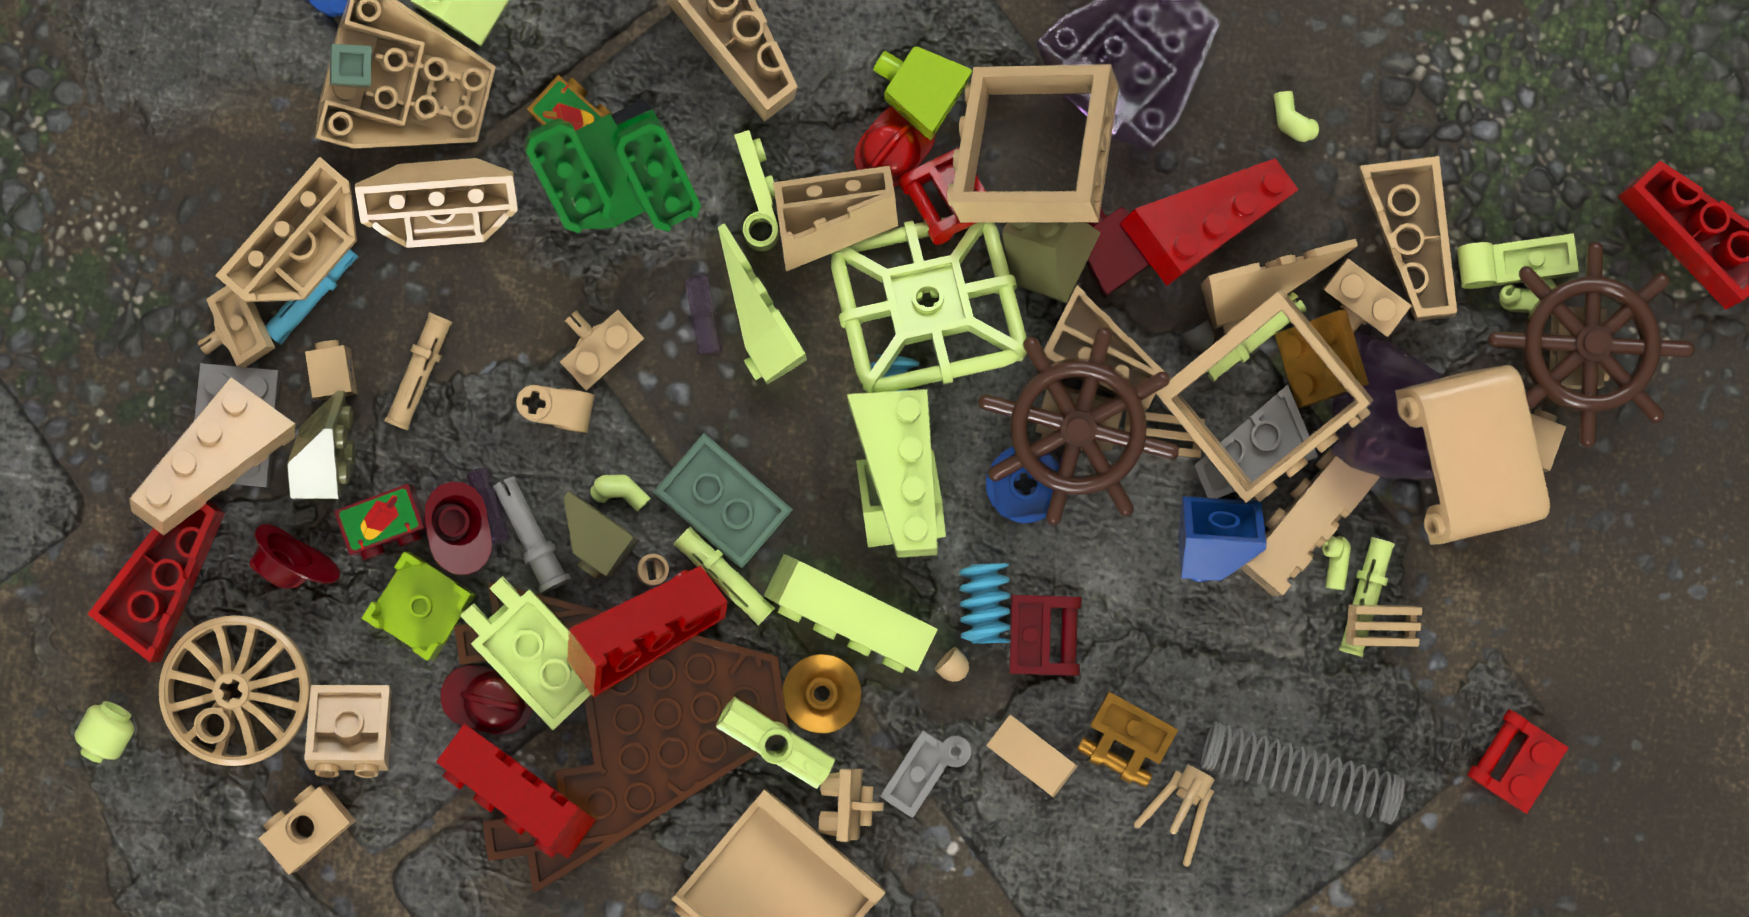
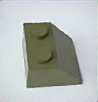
[1002,222,1101,303]
[563,491,639,579]

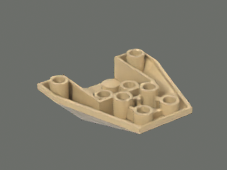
[315,0,496,149]

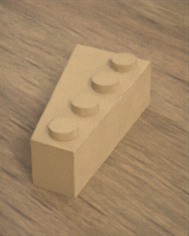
[667,0,798,122]
[1240,446,1380,596]

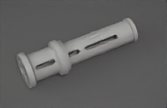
[492,476,572,595]

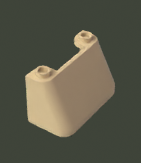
[1395,365,1550,545]

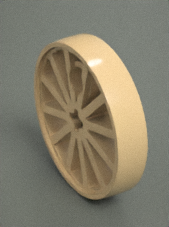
[159,615,312,766]

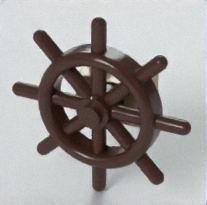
[1488,242,1695,447]
[978,327,1179,525]

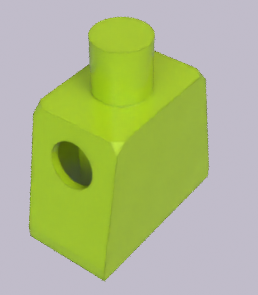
[873,46,973,140]

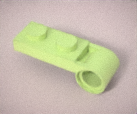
[734,130,779,251]
[1457,233,1579,289]

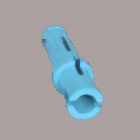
[265,249,359,345]

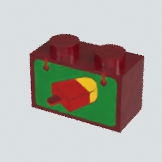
[334,484,426,561]

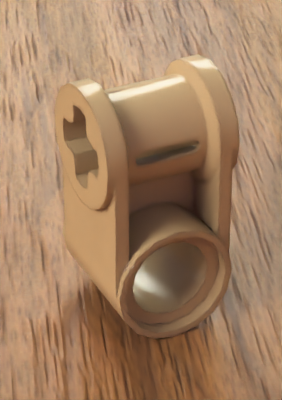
[516,385,595,433]

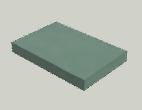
[653,433,793,569]

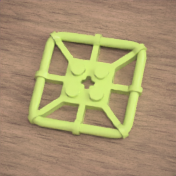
[831,216,1027,393]

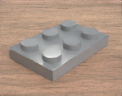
[194,363,281,488]

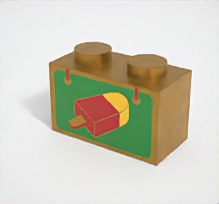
[527,75,612,131]

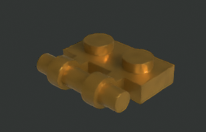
[1076,691,1178,788]

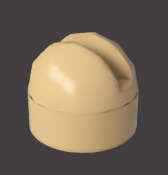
[636,554,669,586]
[935,647,969,682]

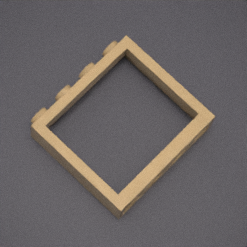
[947,64,1119,222]
[1155,289,1374,503]

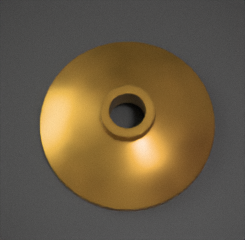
[782,654,861,733]

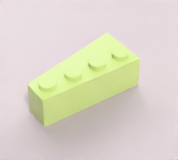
[847,389,937,557]
[763,554,938,673]

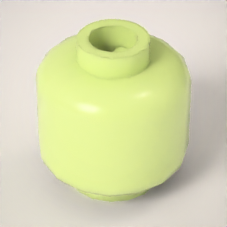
[74,701,135,763]

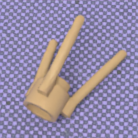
[1134,765,1215,867]

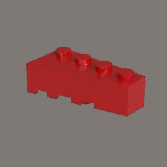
[567,566,728,698]
[436,723,596,859]

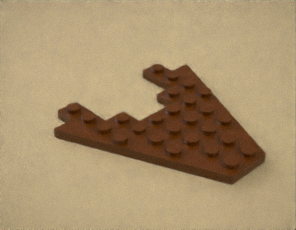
[454,583,789,892]

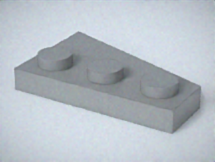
[1193,384,1318,499]

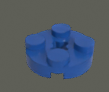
[986,447,1060,524]

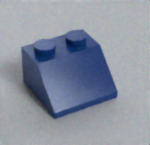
[1178,496,1267,582]

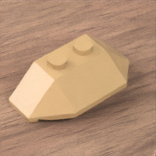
[215,157,357,302]
[355,158,518,248]

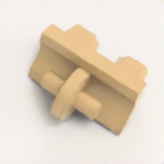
[818,768,884,842]

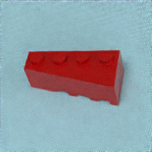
[1120,158,1299,286]
[1617,160,1749,310]
[87,500,225,662]

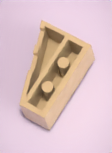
[773,166,898,272]

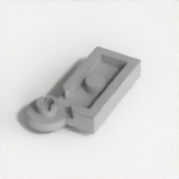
[880,730,971,818]

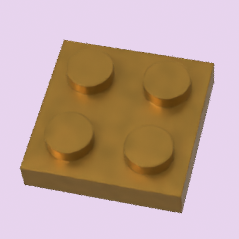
[1275,309,1369,408]

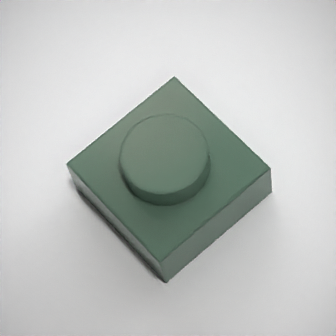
[330,44,372,88]

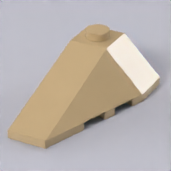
[1200,239,1358,333]

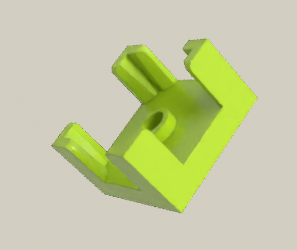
[361,551,477,661]

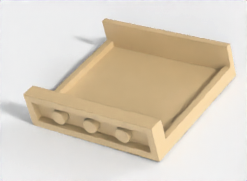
[671,788,886,917]

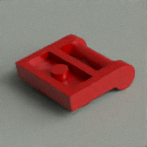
[898,147,986,245]
[1466,709,1569,814]

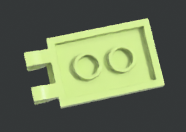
[460,576,591,730]

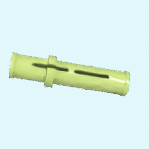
[1207,291,1307,382]
[673,526,775,626]
[1338,537,1395,657]

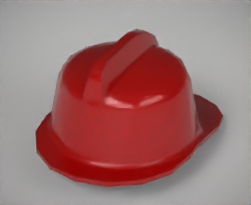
[854,106,936,187]

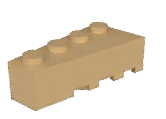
[1359,156,1457,322]
[130,377,295,535]

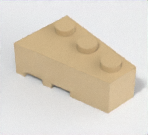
[1044,285,1164,411]

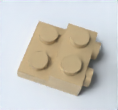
[304,685,392,778]

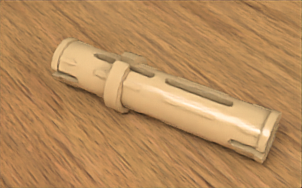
[384,312,453,430]

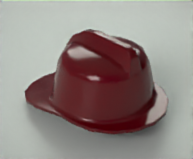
[424,481,492,575]
[249,524,340,589]
[440,665,533,735]

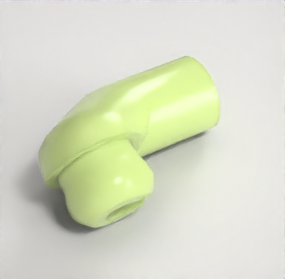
[1273,91,1319,142]
[1499,279,1557,313]
[590,475,651,512]
[1322,536,1351,590]

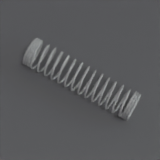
[1201,721,1405,825]

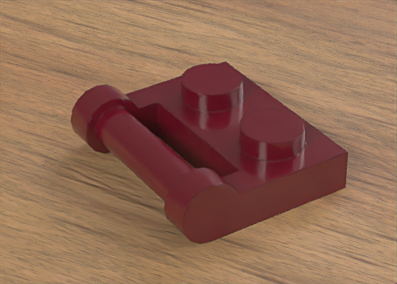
[1009,595,1082,676]

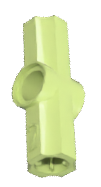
[716,697,835,789]

